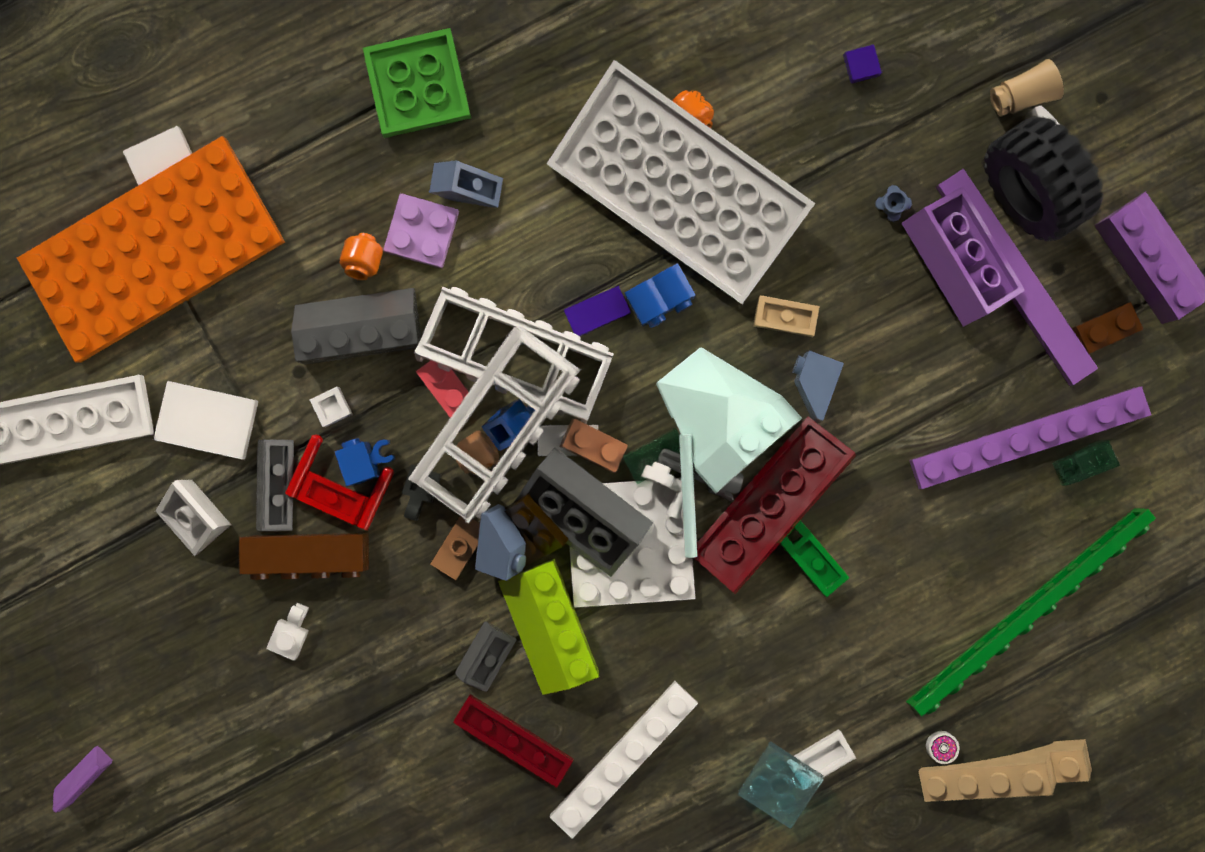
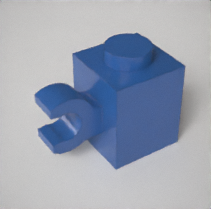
[482,398,535,451]
[335,438,396,486]

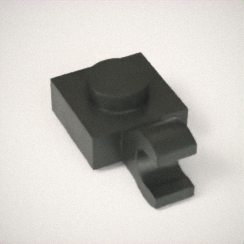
[402,465,442,521]

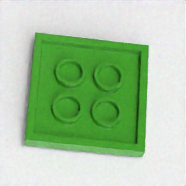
[363,28,471,138]

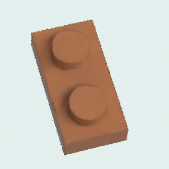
[559,419,628,473]

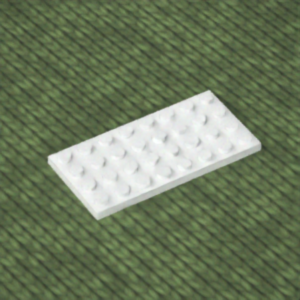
[547,60,815,304]

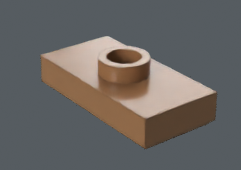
[430,516,480,580]

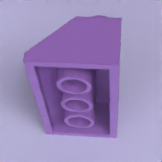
[902,187,1025,327]
[1094,192,1205,324]

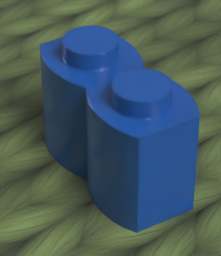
[625,264,696,328]

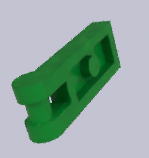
[780,520,850,597]

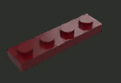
[453,694,573,787]

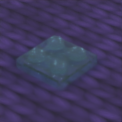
[738,741,824,829]

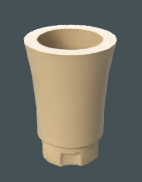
[990,59,1064,117]

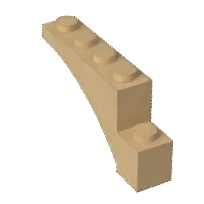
[919,739,1092,802]

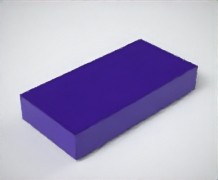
[564,285,631,337]

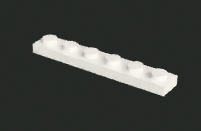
[550,681,698,839]

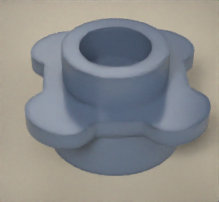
[875,185,912,222]

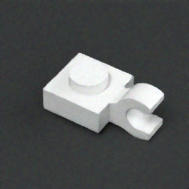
[266,603,309,660]

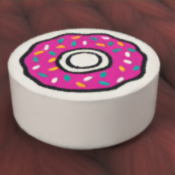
[926,731,959,764]

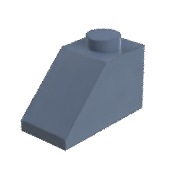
[429,160,503,208]
[793,351,844,422]
[475,504,526,581]

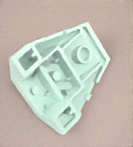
[656,347,802,494]

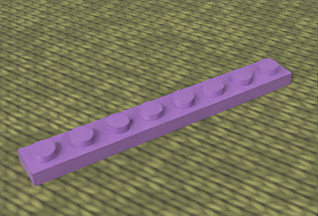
[909,386,1151,489]

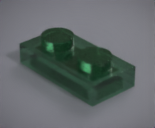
[622,428,680,484]

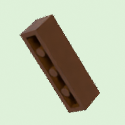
[239,533,369,580]

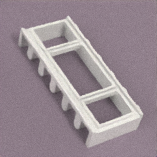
[414,287,614,424]
[408,326,580,523]

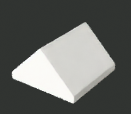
[156,480,231,556]

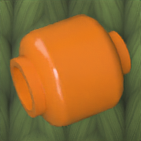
[340,233,383,280]

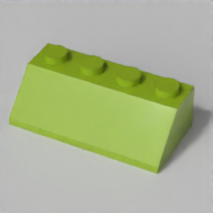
[498,559,599,695]

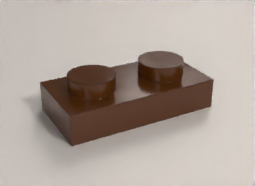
[1072,302,1143,354]

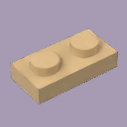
[753,295,820,337]

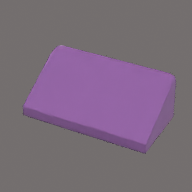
[53,746,113,813]

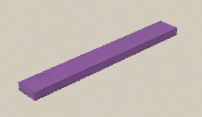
[936,169,1098,386]

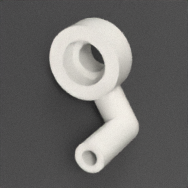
[641,462,683,519]

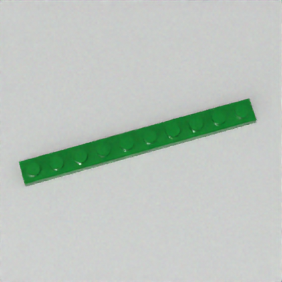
[906,508,1156,717]

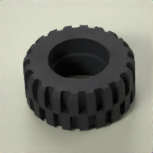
[984,117,1103,241]

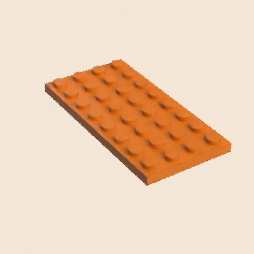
[17,136,285,363]

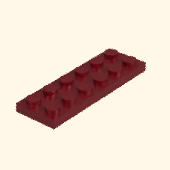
[694,416,856,594]

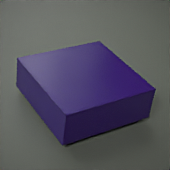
[843,44,882,84]

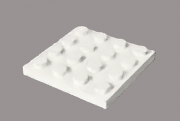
[570,478,695,608]

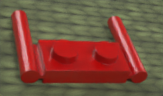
[285,434,394,531]

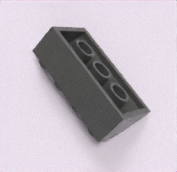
[291,288,422,365]
[514,447,653,577]

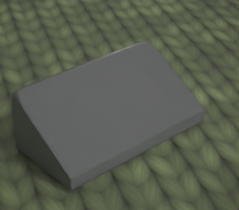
[455,621,517,692]

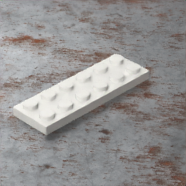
[0,375,155,465]

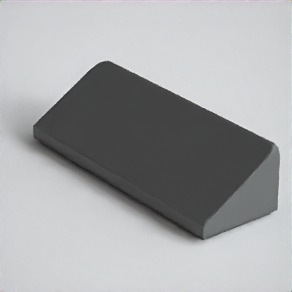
[256,439,294,531]

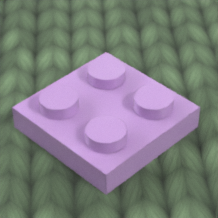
[383,193,459,269]

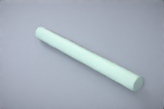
[679,434,697,558]

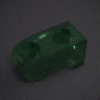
[1052,440,1121,486]

